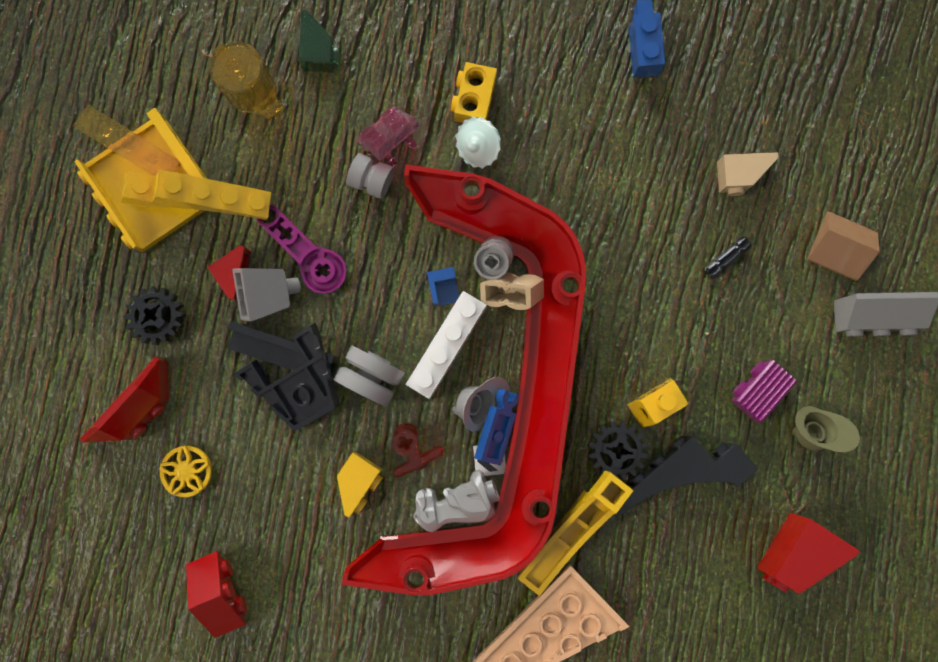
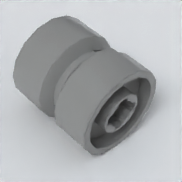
[346,153,394,199]
[474,236,515,279]

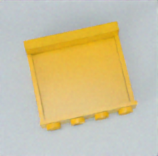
[74,108,207,253]

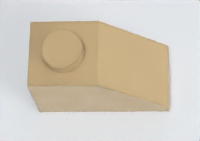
[717,152,778,196]

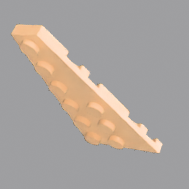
[472,564,629,662]

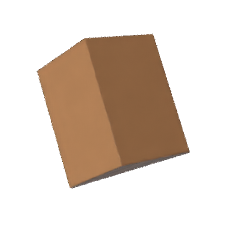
[807,211,880,281]

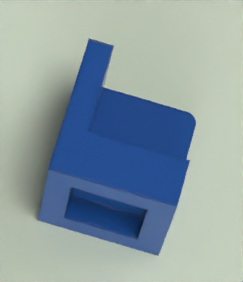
[427,267,459,307]

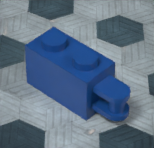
[628,0,665,78]

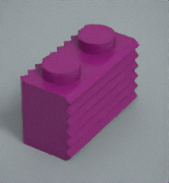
[731,360,797,423]

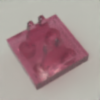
[355,106,420,167]

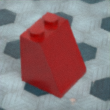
[757,513,860,594]

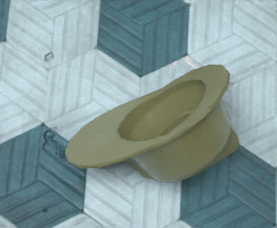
[792,406,860,453]

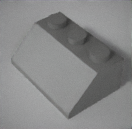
[834,292,938,337]

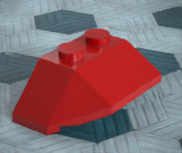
[79,357,169,443]

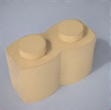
[480,272,544,310]

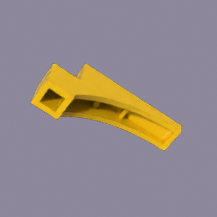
[121,169,271,220]
[517,470,633,596]

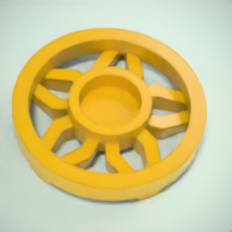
[159,446,212,497]

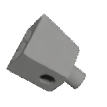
[232,268,301,321]

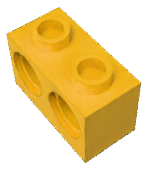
[450,62,497,123]

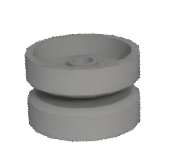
[333,345,405,407]

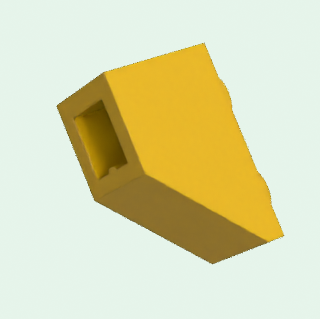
[337,452,383,518]

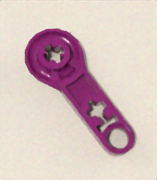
[256,204,347,294]

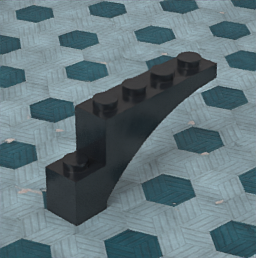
[614,435,758,518]

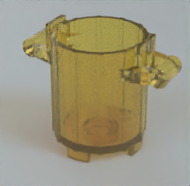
[210,42,283,120]

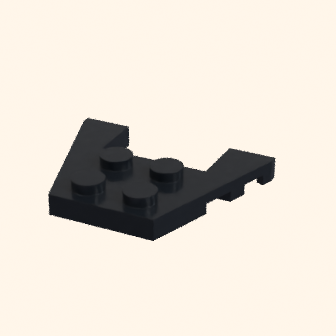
[234,323,340,431]

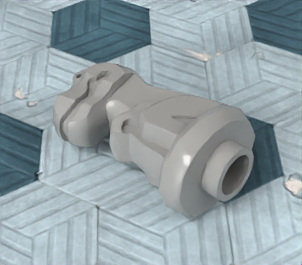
[413,470,500,532]

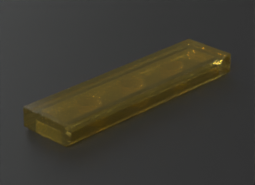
[73,104,181,176]

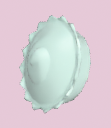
[455,116,501,169]

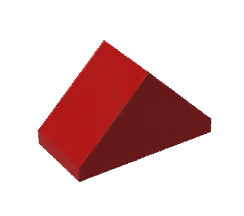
[207,246,251,302]

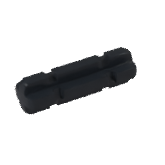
[704,236,752,279]

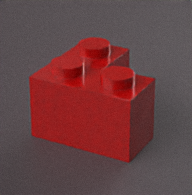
[186,551,248,638]

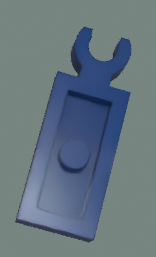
[474,388,519,466]

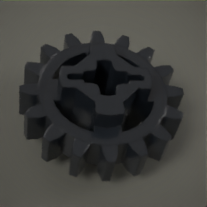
[124,286,186,346]
[587,421,648,480]

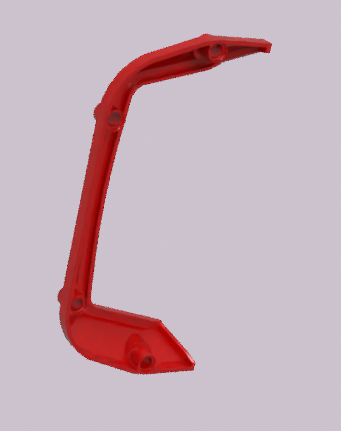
[342,164,586,595]

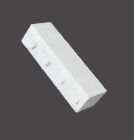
[406,291,486,399]

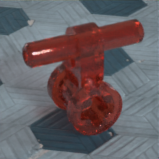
[393,423,445,478]

